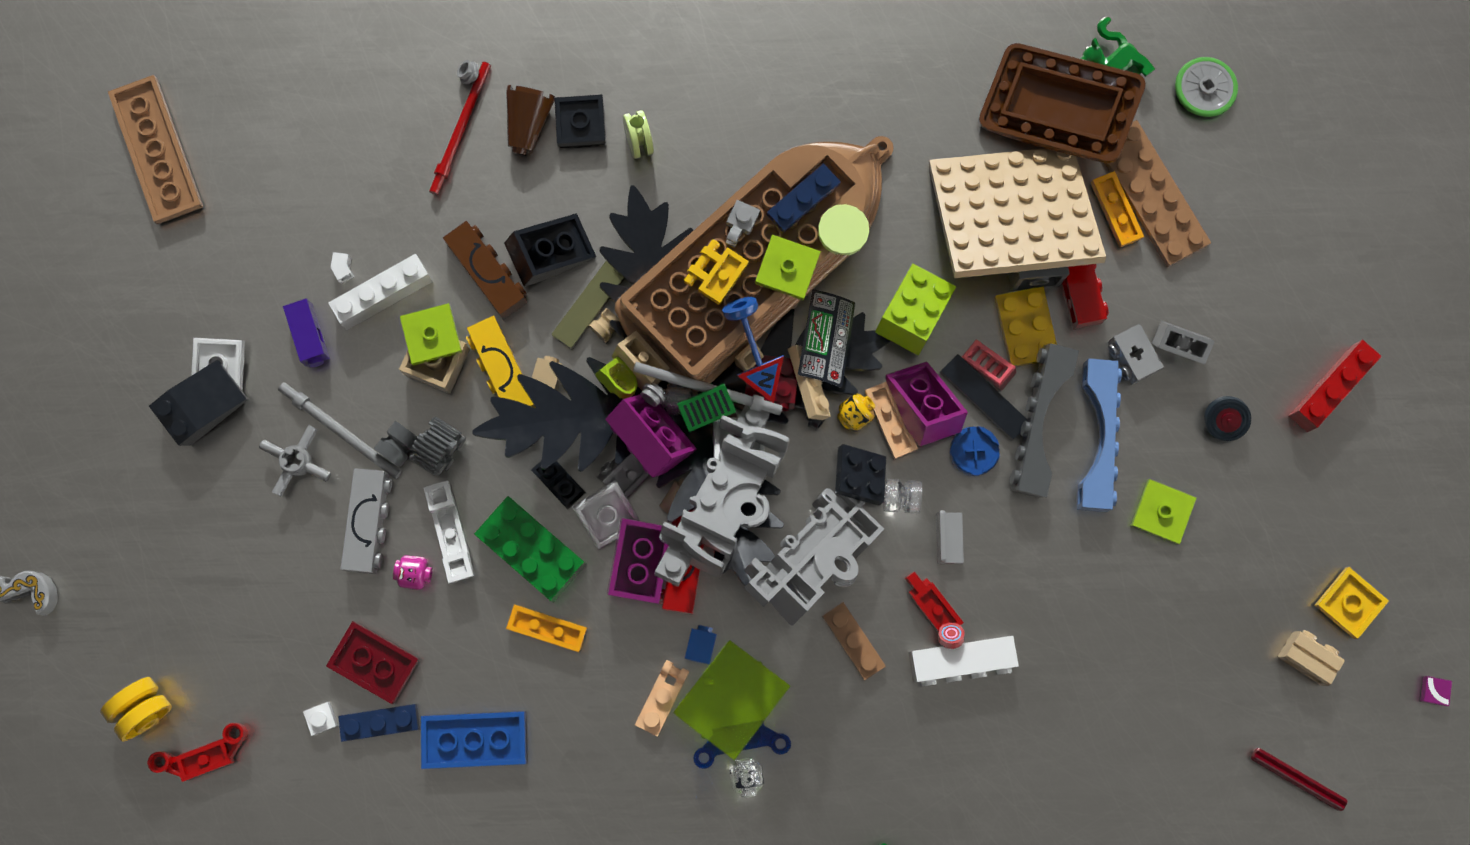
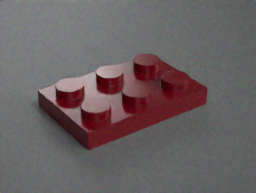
[326,621,420,704]

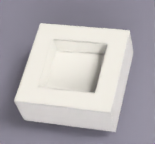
[303,702,338,736]

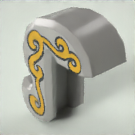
[0,571,58,616]

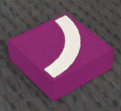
[1420,676,1452,706]

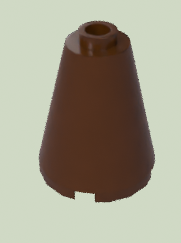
[506,85,555,155]

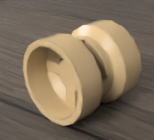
[589,308,619,343]

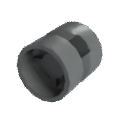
[373,421,417,468]

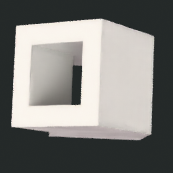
[331,252,355,284]

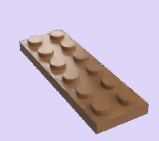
[108,75,203,224]
[1105,120,1211,267]

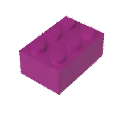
[607,518,669,604]

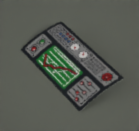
[798,289,855,388]

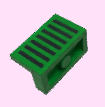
[677,384,736,432]

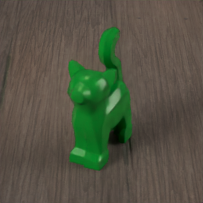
[1080,17,1155,77]

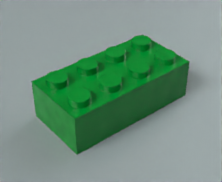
[474,496,587,603]

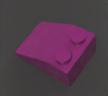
[885,361,968,446]

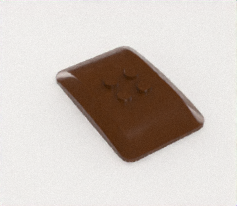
[979,43,1146,163]

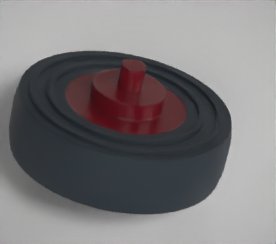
[1204,396,1251,441]

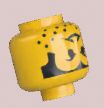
[837,393,875,431]

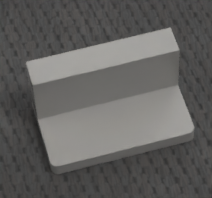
[936,511,964,564]

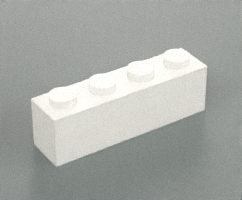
[328,254,433,330]
[909,636,1019,687]

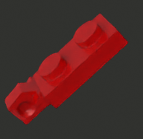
[905,571,964,633]

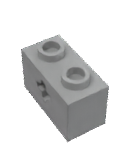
[1152,321,1215,364]
[1108,324,1164,385]

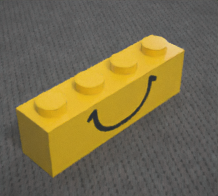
[466,315,536,408]

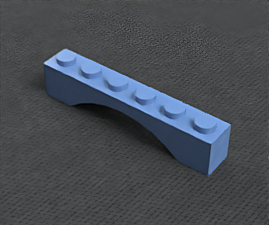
[1077,359,1122,512]

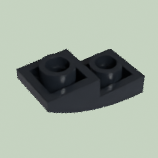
[531,460,586,509]

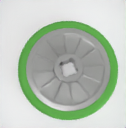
[1175,57,1238,117]

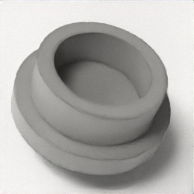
[457,60,479,84]
[640,383,665,407]

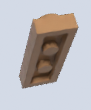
[822,602,886,681]

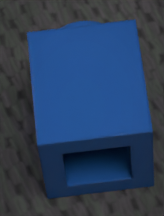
[685,625,717,665]

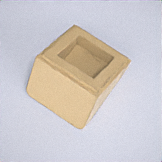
[735,342,764,372]

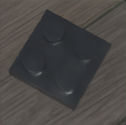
[554,94,606,147]
[835,444,886,505]

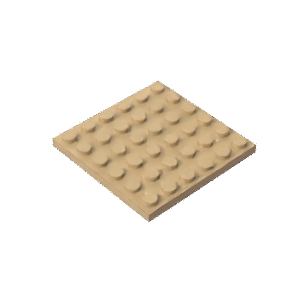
[929,148,1106,278]

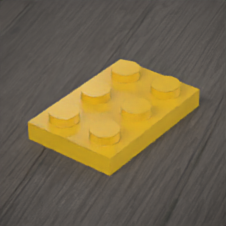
[994,286,1057,367]

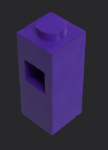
[283,298,330,367]

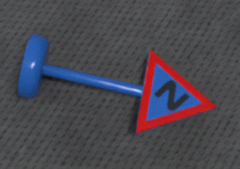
[722,297,784,403]

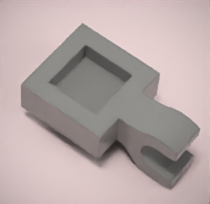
[726,200,760,248]

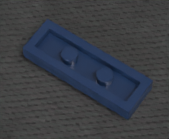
[767,163,841,233]
[338,704,420,742]

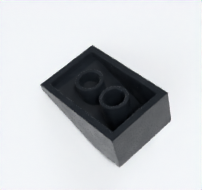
[504,213,597,287]
[149,360,248,446]

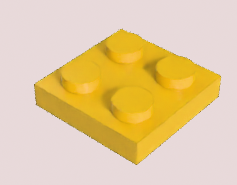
[1314,567,1389,639]

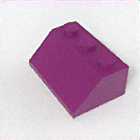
[605,395,697,478]

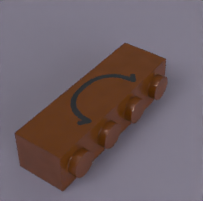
[443,221,527,320]

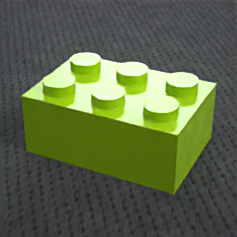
[875,263,956,356]

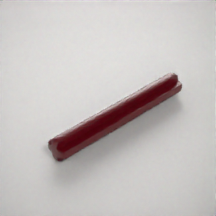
[1251,748,1348,811]

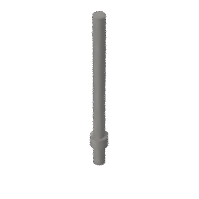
[633,362,782,415]
[278,383,402,479]

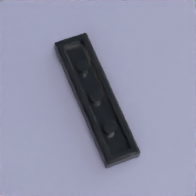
[940,354,1027,441]

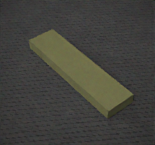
[551,261,625,350]

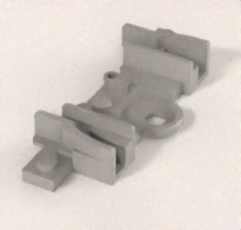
[655,405,790,586]
[744,488,884,626]

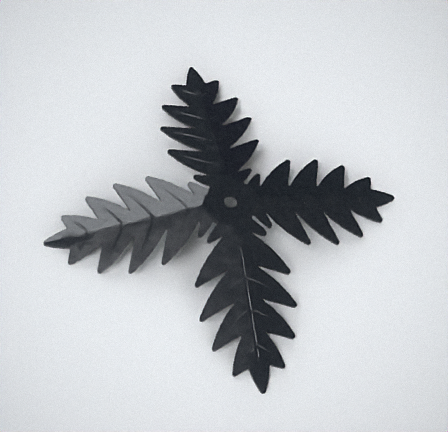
[472,185,891,586]

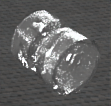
[883,479,922,514]

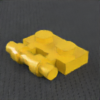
[683,239,749,305]

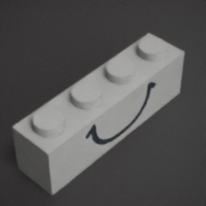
[341,468,392,574]

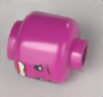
[393,555,433,590]

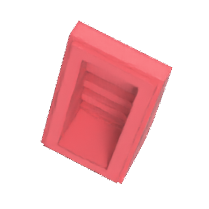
[962,339,1016,391]

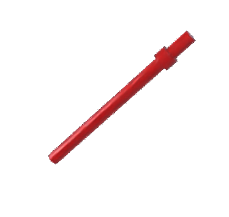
[429,62,491,195]

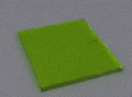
[673,640,791,761]

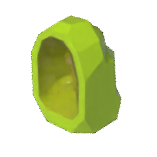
[595,357,637,399]

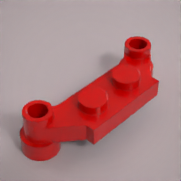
[147,723,248,782]

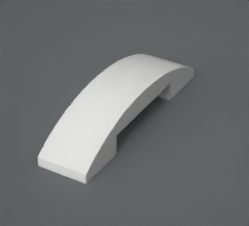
[423,480,474,584]

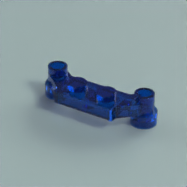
[693,720,791,769]

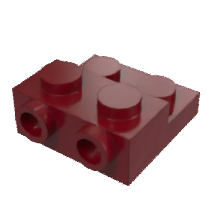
[745,355,797,412]

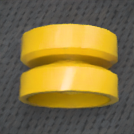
[100,677,172,742]

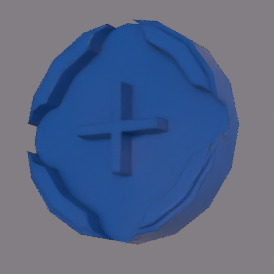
[949,426,1000,476]

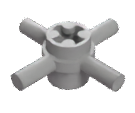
[259,425,331,496]

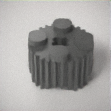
[409,417,466,476]

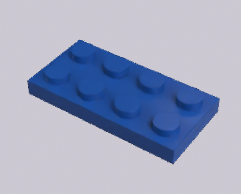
[421,711,527,769]

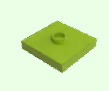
[755,235,821,301]
[400,303,462,366]
[1131,479,1196,545]

